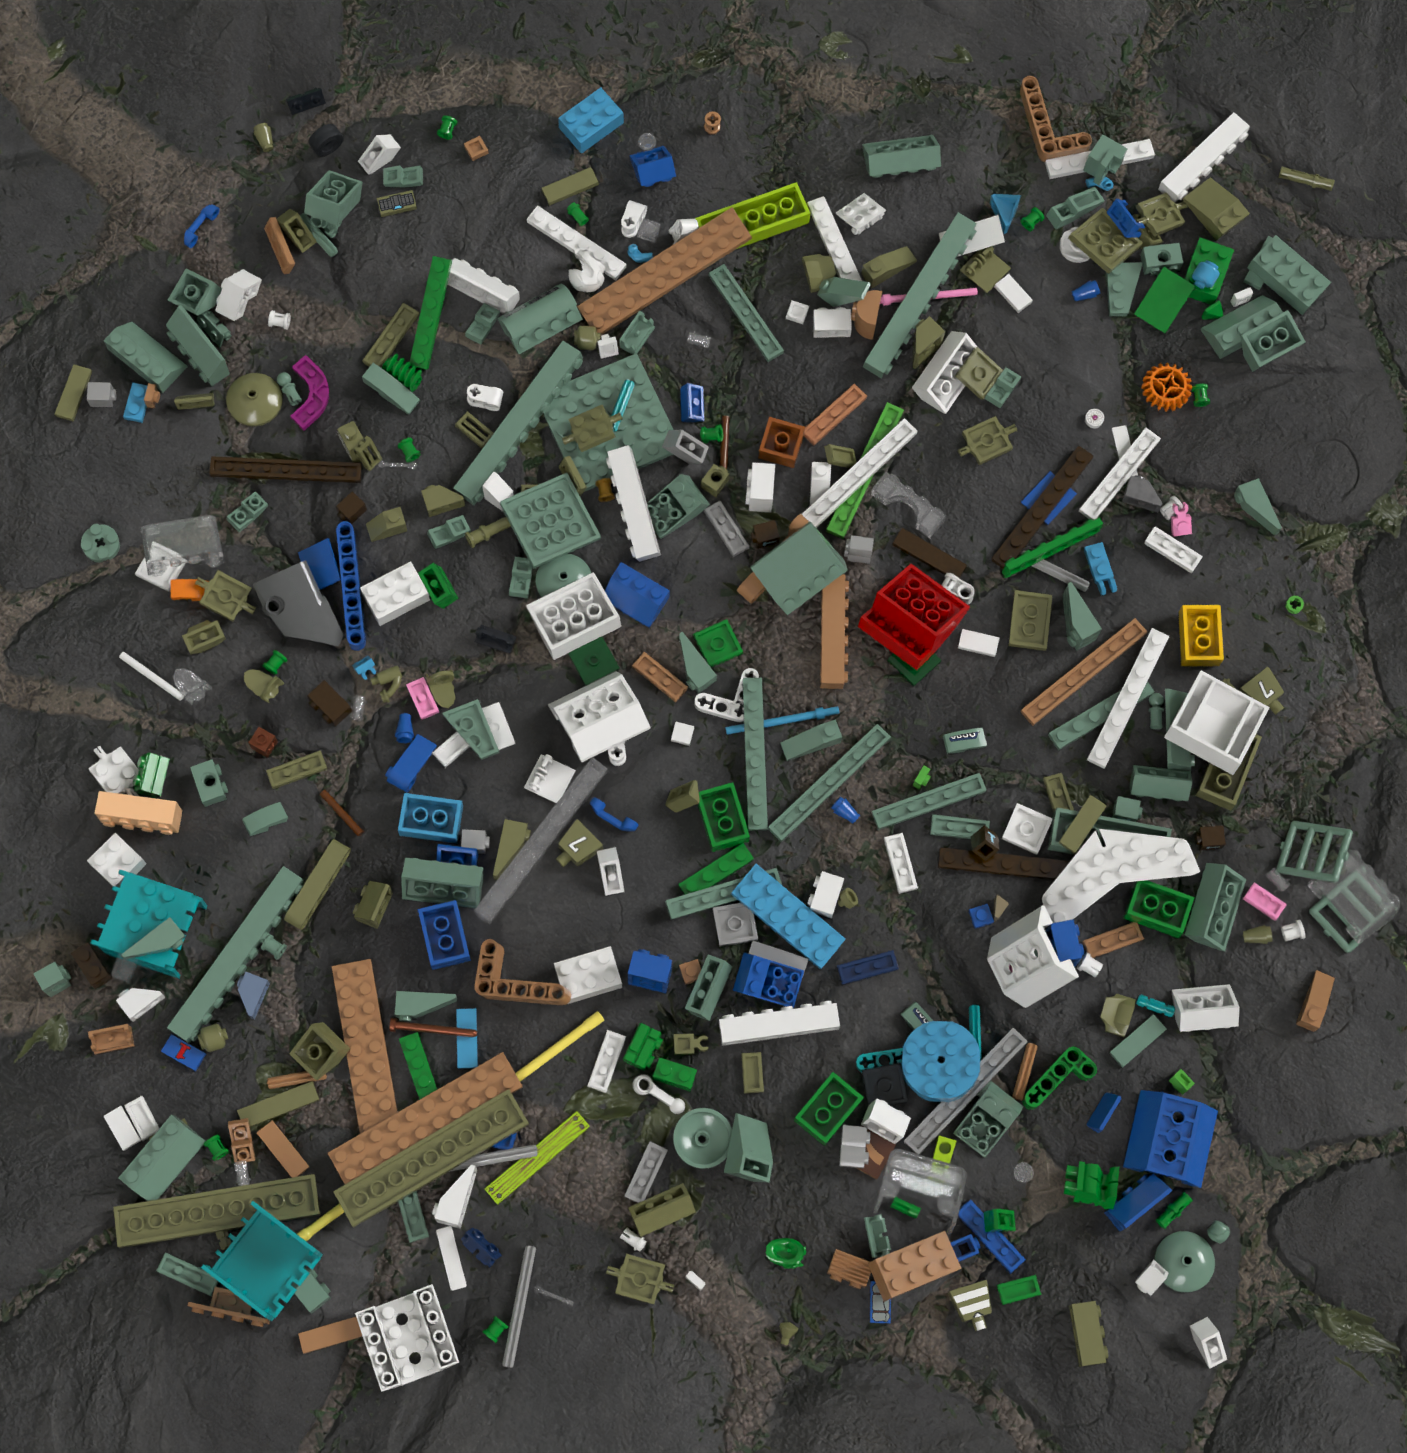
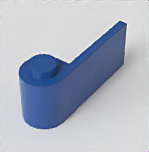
[385,734,437,793]

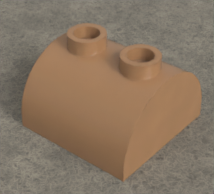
[851,290,882,340]

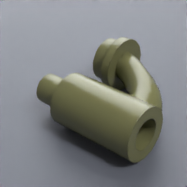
[370,665,402,703]

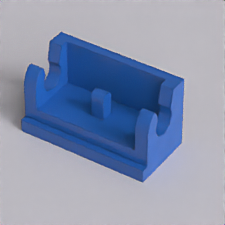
[1107,199,1145,238]

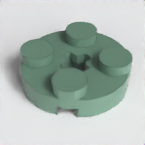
[81,524,120,563]

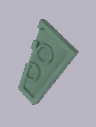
[1106,262,1143,316]
[442,699,499,760]

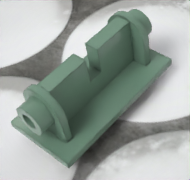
[196,310,231,347]
[864,1214,891,1258]

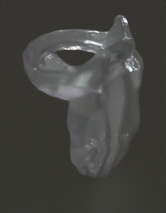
[173,668,212,705]

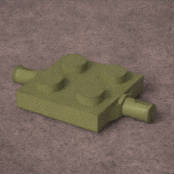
[1136,192,1187,237]
[562,404,623,452]
[958,416,1017,465]
[195,570,256,622]
[606,1254,674,1305]

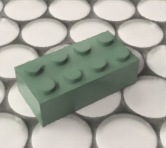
[1247,235,1331,315]

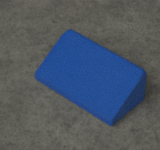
[680,383,704,422]
[1087,1093,1121,1133]

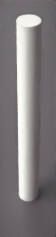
[119,652,184,701]

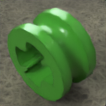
[1286,596,1304,614]

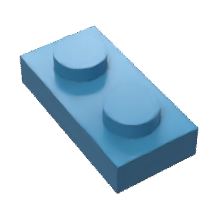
[123,383,147,423]

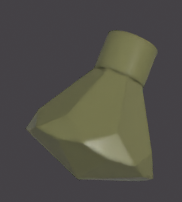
[779,1322,798,1345]

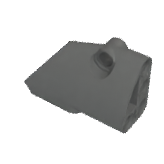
[252,560,344,647]

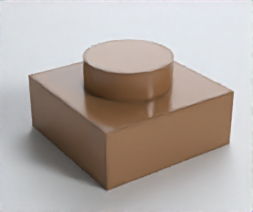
[464,136,489,161]
[144,383,160,409]
[679,959,701,985]

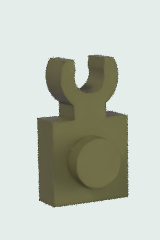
[674,1034,708,1055]

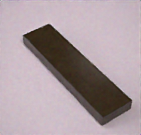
[892,528,967,578]

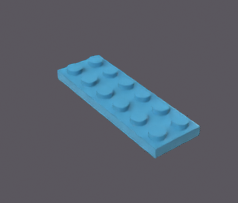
[731,864,845,969]

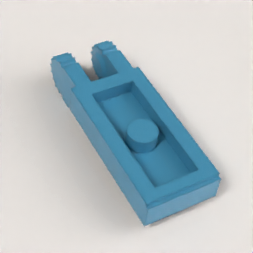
[1084,542,1117,596]

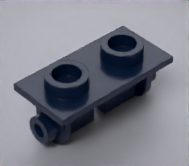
[461,1228,502,1268]

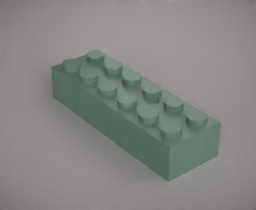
[1048,808,1172,855]

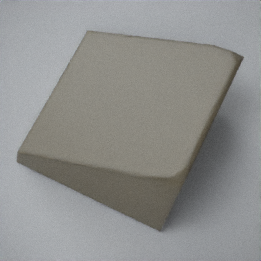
[993,895,1009,922]

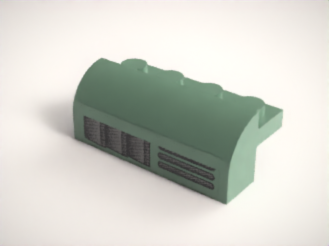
[497,284,583,354]

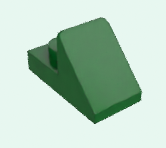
[984,1209,1016,1232]

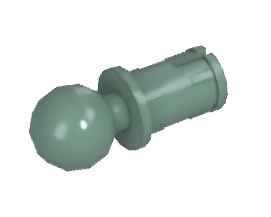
[277,372,302,406]
[1149,693,1164,729]

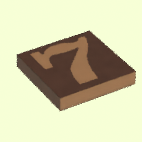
[857,1125,896,1180]

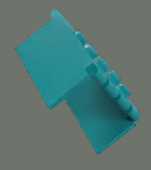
[90,869,207,979]
[201,1201,323,1321]

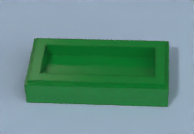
[996,1275,1041,1305]

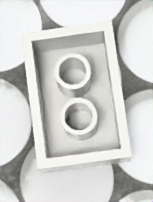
[360,562,430,626]
[554,946,622,1004]

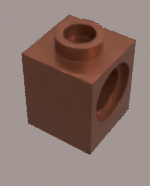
[248,727,278,758]

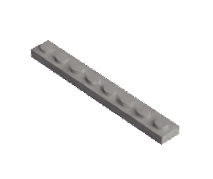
[904,1028,1028,1156]

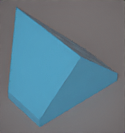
[990,194,1021,234]

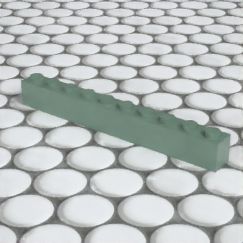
[863,212,977,379]
[453,341,583,505]
[167,866,305,1044]

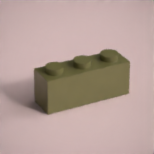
[628,1183,696,1237]
[1069,1301,1108,1367]

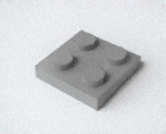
[713,903,758,947]

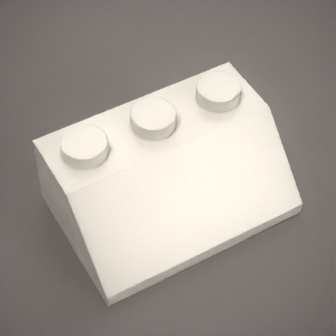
[1172,984,1239,1032]

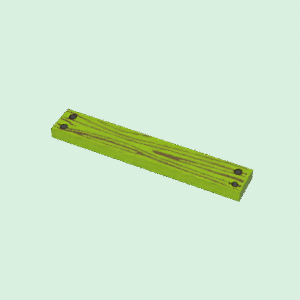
[485,1111,590,1205]

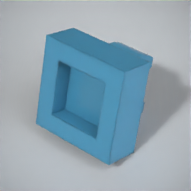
[352,656,376,680]

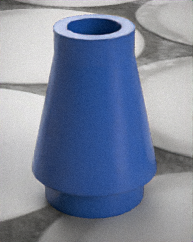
[1072,280,1100,302]
[395,713,414,743]
[831,796,860,824]

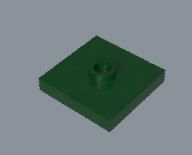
[568,636,620,686]
[887,653,941,687]

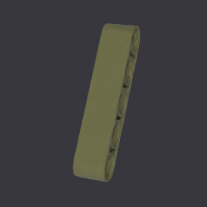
[284,839,351,930]

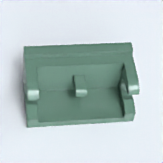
[620,311,655,355]

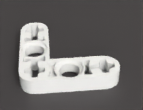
[694,668,759,722]

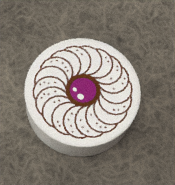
[1085,409,1104,428]

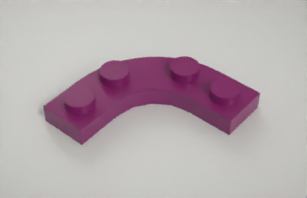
[290,355,329,431]

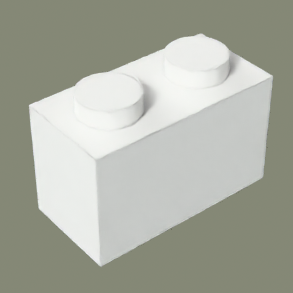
[813,307,852,338]
[807,871,844,919]
[861,1099,911,1144]

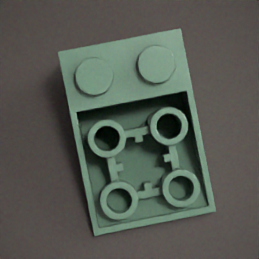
[647,474,710,539]
[953,1082,1023,1157]
[724,1113,773,1183]

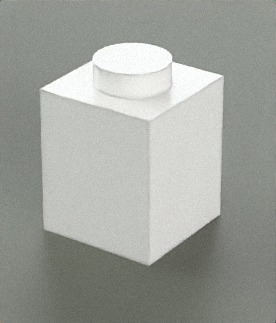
[1136,1259,1169,1296]

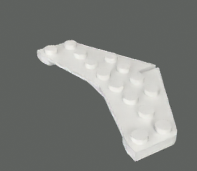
[1042,829,1200,923]

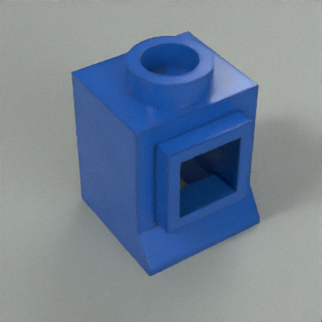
[951,1234,980,1262]

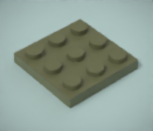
[1068,208,1143,274]

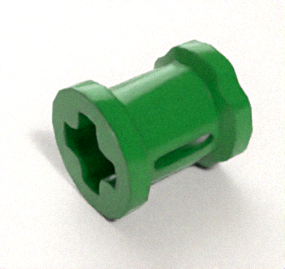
[437,115,457,140]
[1020,207,1045,232]
[1192,383,1210,407]
[700,425,724,443]
[397,438,421,462]
[263,650,288,675]
[204,1135,229,1161]
[482,1316,508,1343]

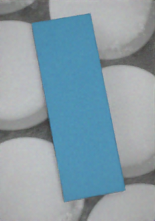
[456,1008,478,1069]

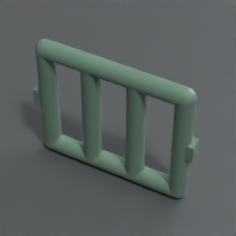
[1276,821,1353,882]
[1309,871,1394,953]

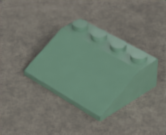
[750,521,848,615]

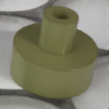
[838,888,858,909]

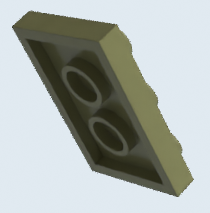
[1008,590,1052,651]

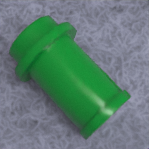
[567,202,589,226]

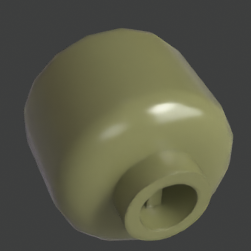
[574,326,600,350]
[198,1024,228,1052]

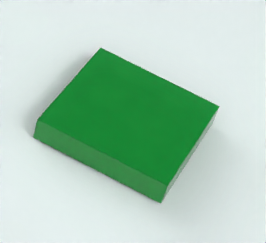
[693,619,743,668]

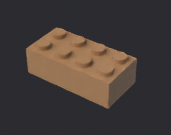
[868,1231,961,1302]

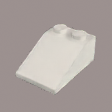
[432,1165,477,1229]

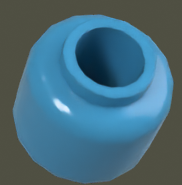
[1192,260,1220,289]

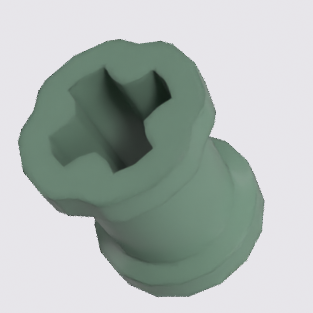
[261,935,287,960]

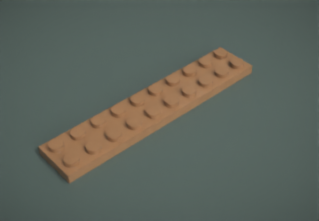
[577,207,752,336]
[332,959,398,1134]
[328,1052,523,1184]

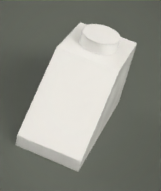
[358,134,401,175]
[810,462,831,505]
[483,472,514,511]
[597,847,624,896]
[116,988,165,1022]
[1190,1317,1227,1368]

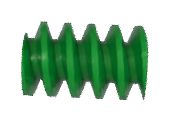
[382,354,422,392]

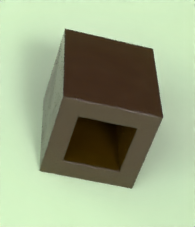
[336,491,367,525]
[750,520,780,549]
[971,825,1000,861]
[1195,826,1226,850]

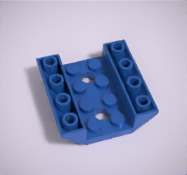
[1123,1090,1218,1188]

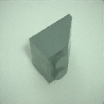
[168,268,222,316]

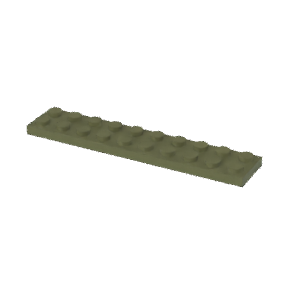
[333,1089,529,1228]
[114,1174,320,1248]

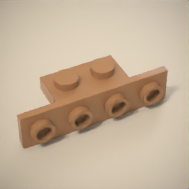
[187,1287,270,1327]

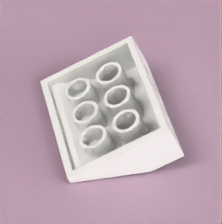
[526,572,621,660]

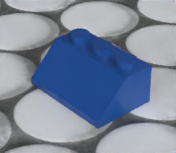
[605,562,670,628]
[1105,1174,1172,1232]

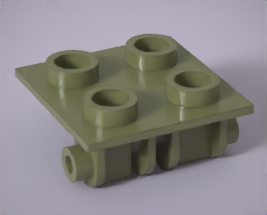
[960,246,1011,293]

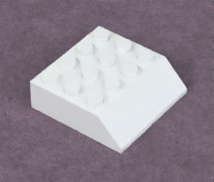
[1164,671,1270,775]

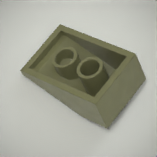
[1183,177,1250,241]

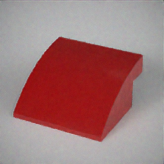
[858,564,970,670]

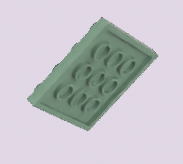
[500,473,601,569]

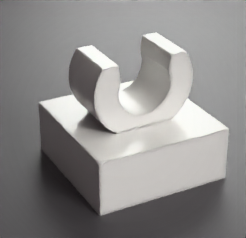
[597,334,619,359]

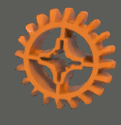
[1141,362,1192,412]

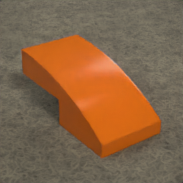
[170,579,209,601]

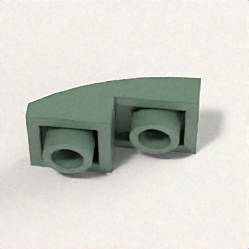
[227,492,268,532]
[242,802,288,836]

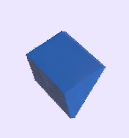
[437,844,478,866]

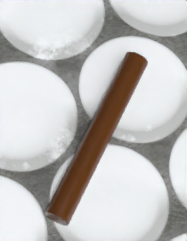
[720,416,729,470]
[320,790,364,836]

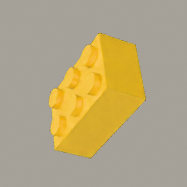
[1178,605,1224,666]

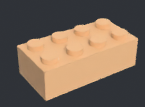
[94,791,182,835]

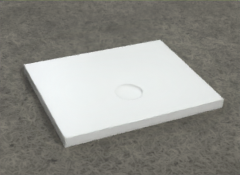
[482,702,516,750]

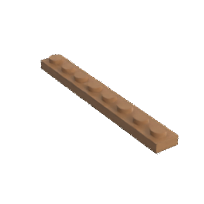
[1021,618,1148,726]

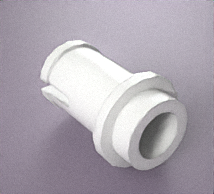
[620,1227,647,1251]

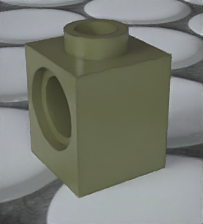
[701,464,729,497]

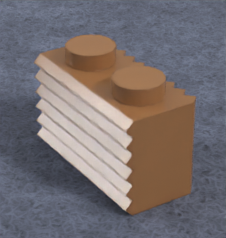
[827,1249,871,1290]

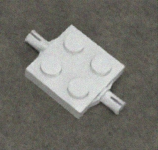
[88,746,139,796]

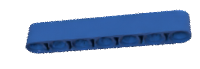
[336,521,366,651]

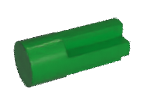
[891,1197,921,1219]

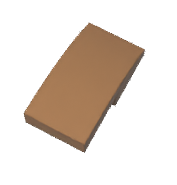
[228,1118,255,1164]

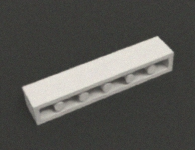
[1158,113,1250,202]
[606,445,661,562]
[719,1001,840,1046]

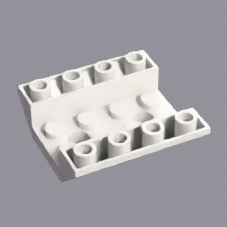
[548,672,650,762]
[987,905,1079,1008]
[355,1284,459,1392]

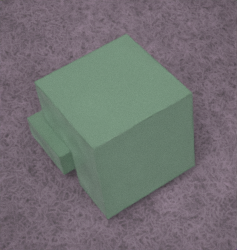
[1083,134,1128,185]

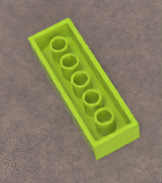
[695,182,811,249]

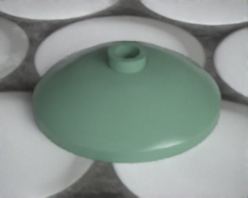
[536,554,591,598]
[673,1108,732,1169]
[1154,1231,1215,1293]

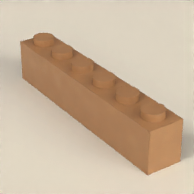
[820,574,849,689]

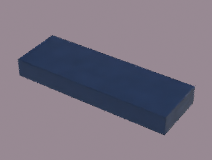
[837,950,899,985]

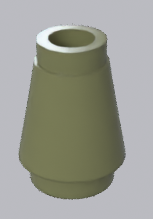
[253,123,274,152]
[1243,925,1272,944]

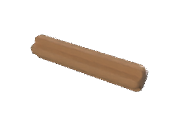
[1012,1043,1037,1101]
[267,1071,327,1089]

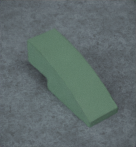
[1046,187,1105,229]
[362,363,420,415]

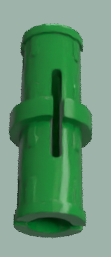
[1156,1192,1193,1229]

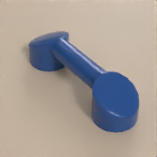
[184,205,220,248]
[590,797,639,832]

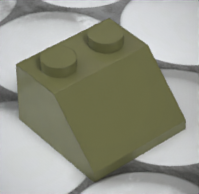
[912,316,945,369]
[353,881,393,929]
[289,1022,350,1080]

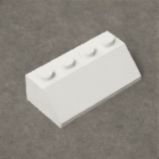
[447,258,520,314]
[912,331,977,414]

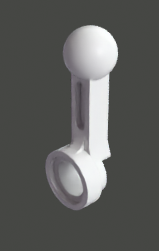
[633,1075,685,1114]

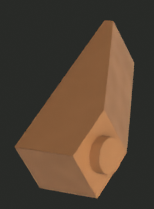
[1296,970,1335,1032]

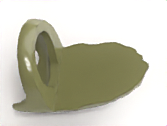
[244,669,284,703]
[426,670,455,709]

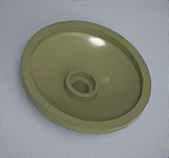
[226,373,283,426]

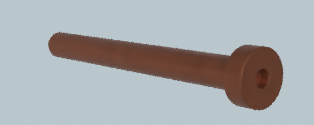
[390,1018,477,1037]

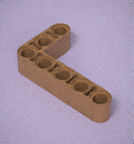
[1020,76,1092,162]
[737,514,810,604]
[475,939,571,1005]

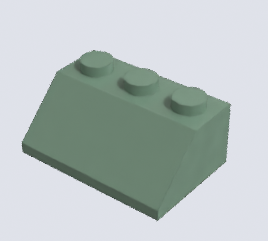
[1241,310,1306,372]

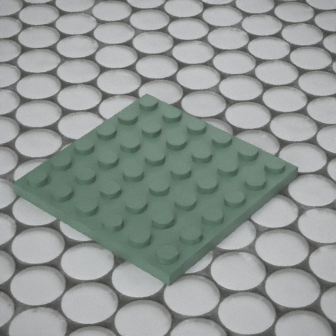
[543,353,673,492]

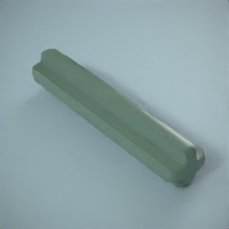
[300,213,338,257]

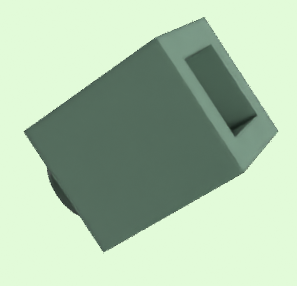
[1112,796,1143,822]

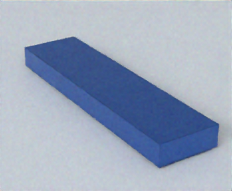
[955,1199,1026,1274]

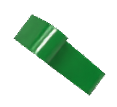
[1022,1047,1097,1110]

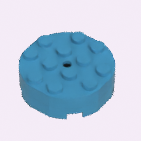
[902,1021,980,1102]

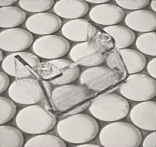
[873,1149,967,1236]

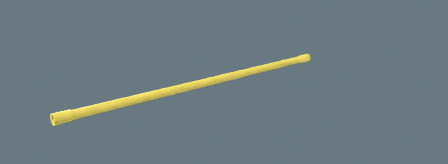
[297,1011,605,1242]

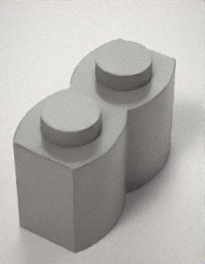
[844,535,874,564]
[839,1125,870,1169]

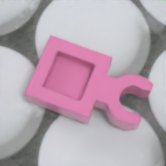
[1171,502,1192,537]

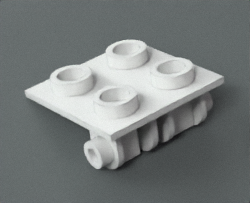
[836,193,886,235]
[524,754,576,804]

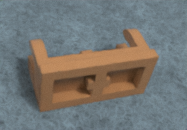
[88,1024,134,1054]

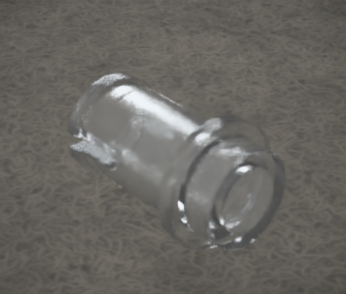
[687,331,711,348]
[351,695,367,721]
[1266,868,1290,893]
[234,1161,252,1186]

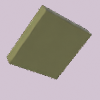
[955,347,1003,399]

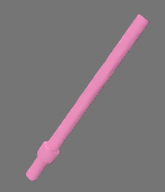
[880,288,978,306]

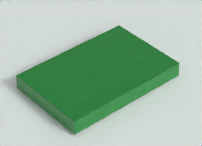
[1134,267,1195,334]

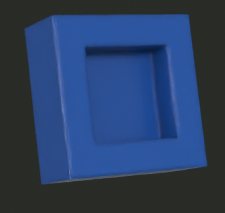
[969,904,994,929]

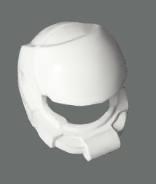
[569,248,605,292]

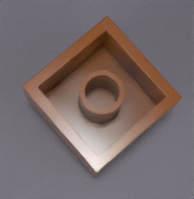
[758,417,805,468]

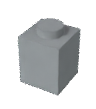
[87,382,116,407]
[461,829,490,854]

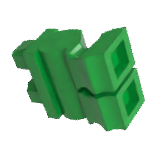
[1063,1161,1119,1209]

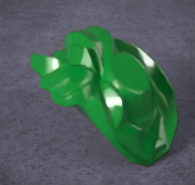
[766,1238,806,1269]

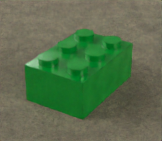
[1184,238,1234,305]
[698,782,750,852]
[1123,880,1195,938]
[794,1072,864,1146]

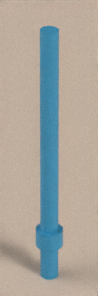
[725,706,839,735]

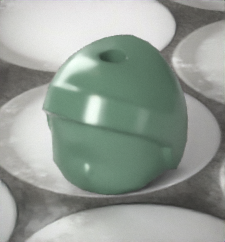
[1207,1220,1230,1244]

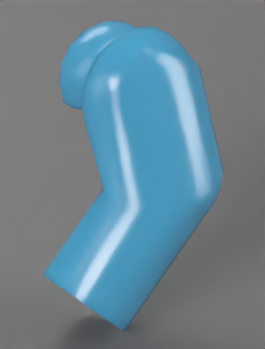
[1086,177,1113,191]
[627,244,653,263]

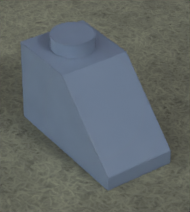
[237,972,270,1020]

